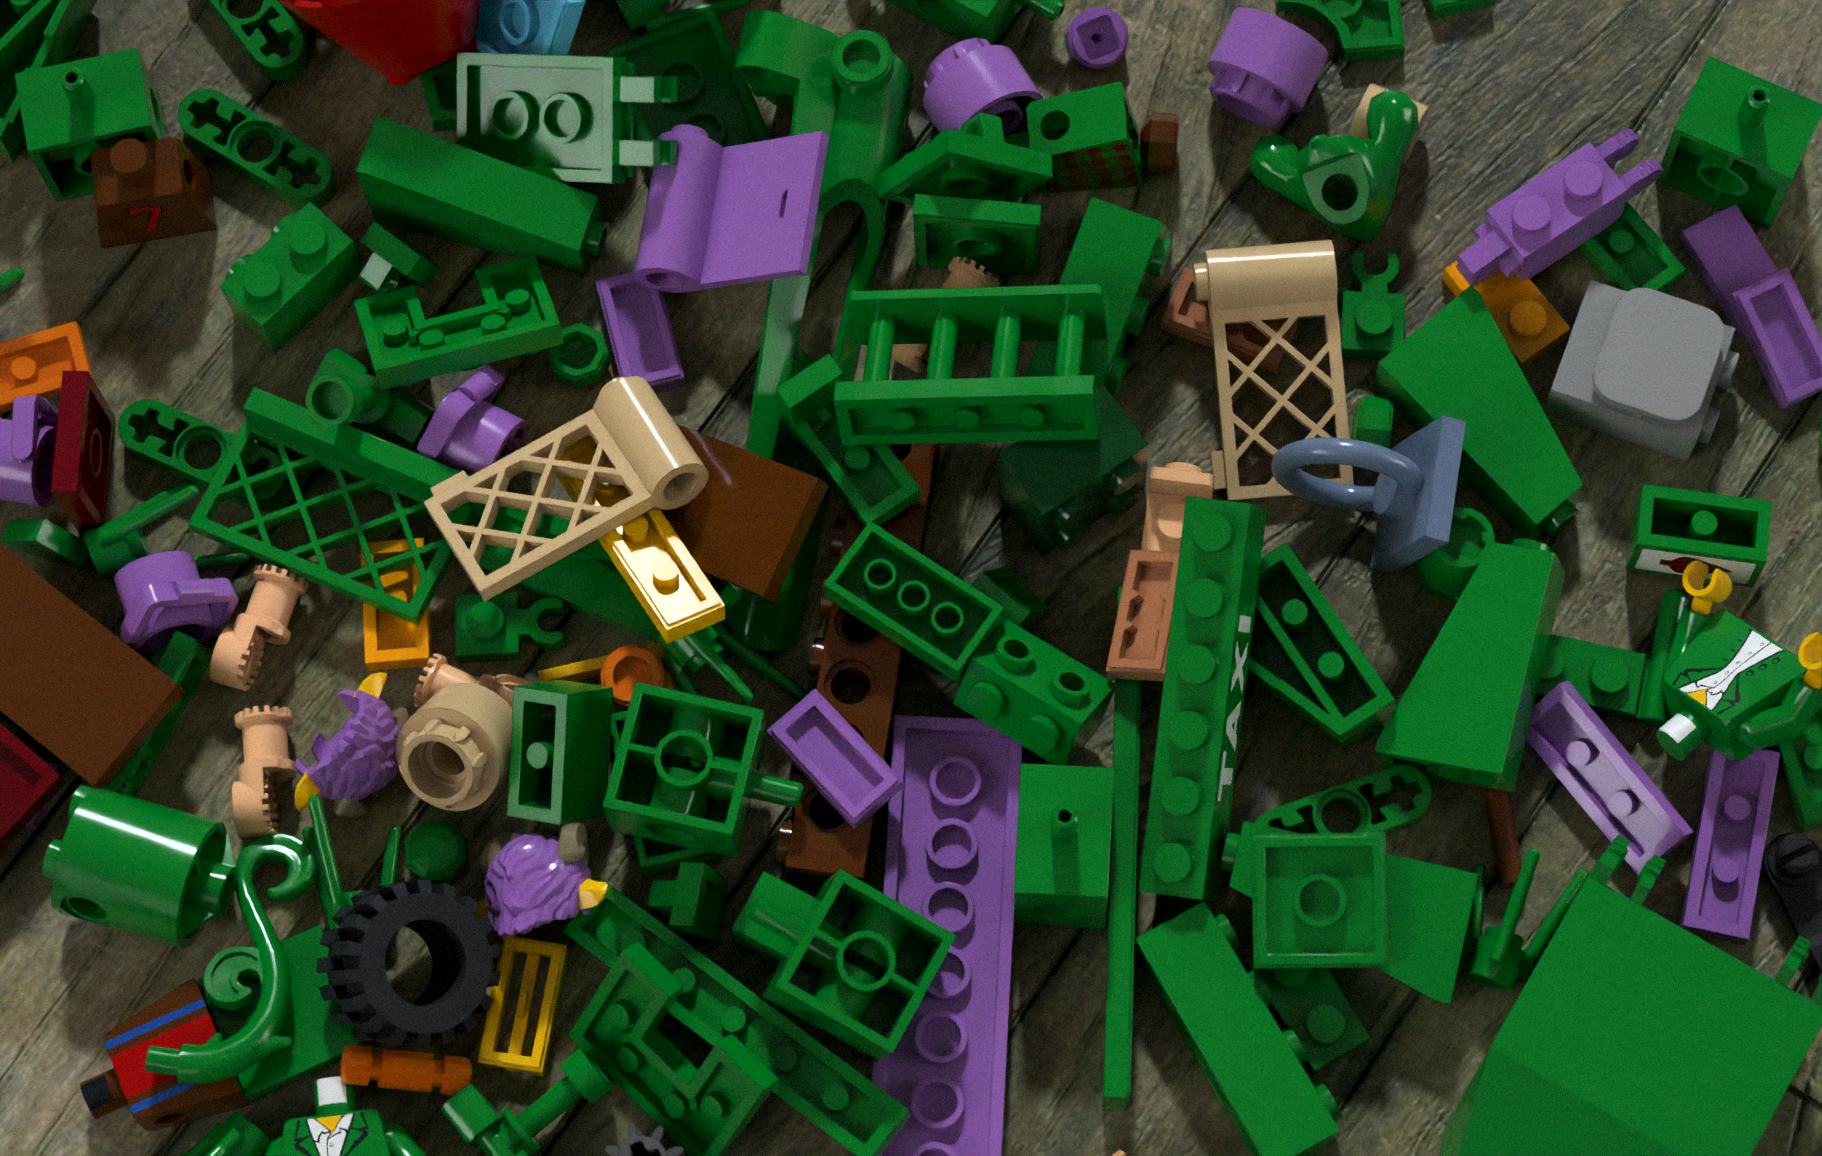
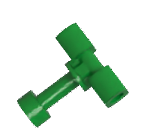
[306,348,436,450]
[440,1047,614,1156]

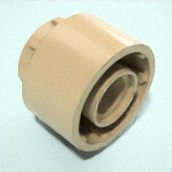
[395,683,513,811]

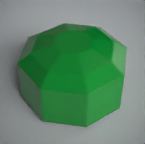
[547,323,611,390]
[1351,396,1393,448]
[405,820,469,885]

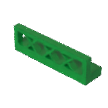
[465,502,715,643]

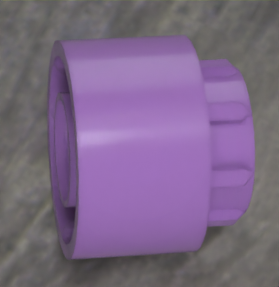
[1207,7,1329,127]
[923,38,1044,135]

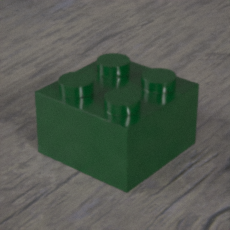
[998,385,1149,557]

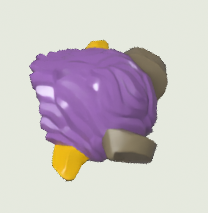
[294,672,410,820]
[475,823,609,938]

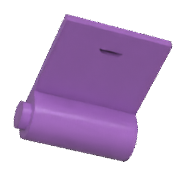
[634,125,829,293]

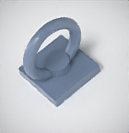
[1271,415,1466,574]

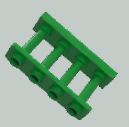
[833,284,1108,445]

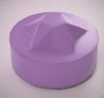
[1065,7,1129,70]

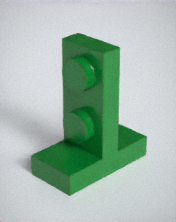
[776,353,922,527]

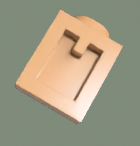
[1141,462,1215,551]

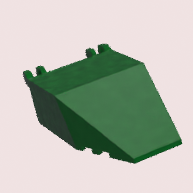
[1440,834,1822,1156]

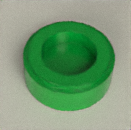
[830,30,894,96]

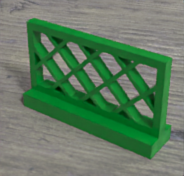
[188,387,477,626]

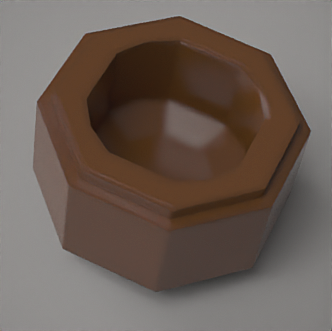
[1139,112,1179,175]

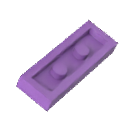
[1526,681,1694,876]
[1680,747,1780,945]

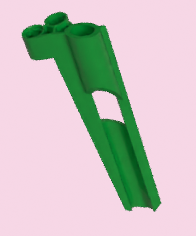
[719,10,914,651]

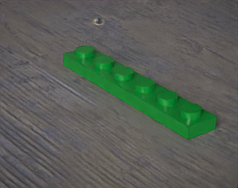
[563,880,913,1156]

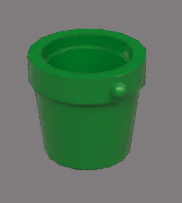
[1413,507,1495,603]

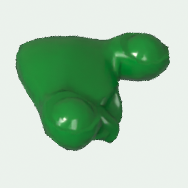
[1249,89,1419,243]

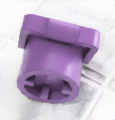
[417,364,528,475]
[0,395,59,508]
[114,551,239,656]

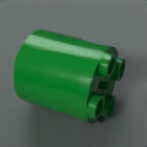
[42,785,237,948]

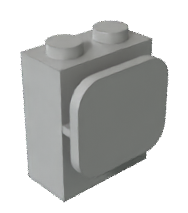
[1544,279,1740,462]

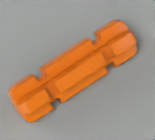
[340,1044,472,1096]

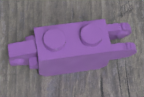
[1456,128,1664,287]

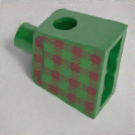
[1003,82,1144,193]

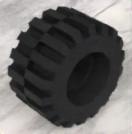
[317,880,501,1049]

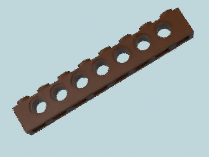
[776,443,942,887]

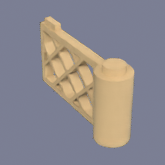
[1193,239,1354,501]
[424,376,708,602]

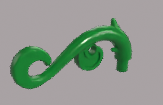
[145,833,317,1084]

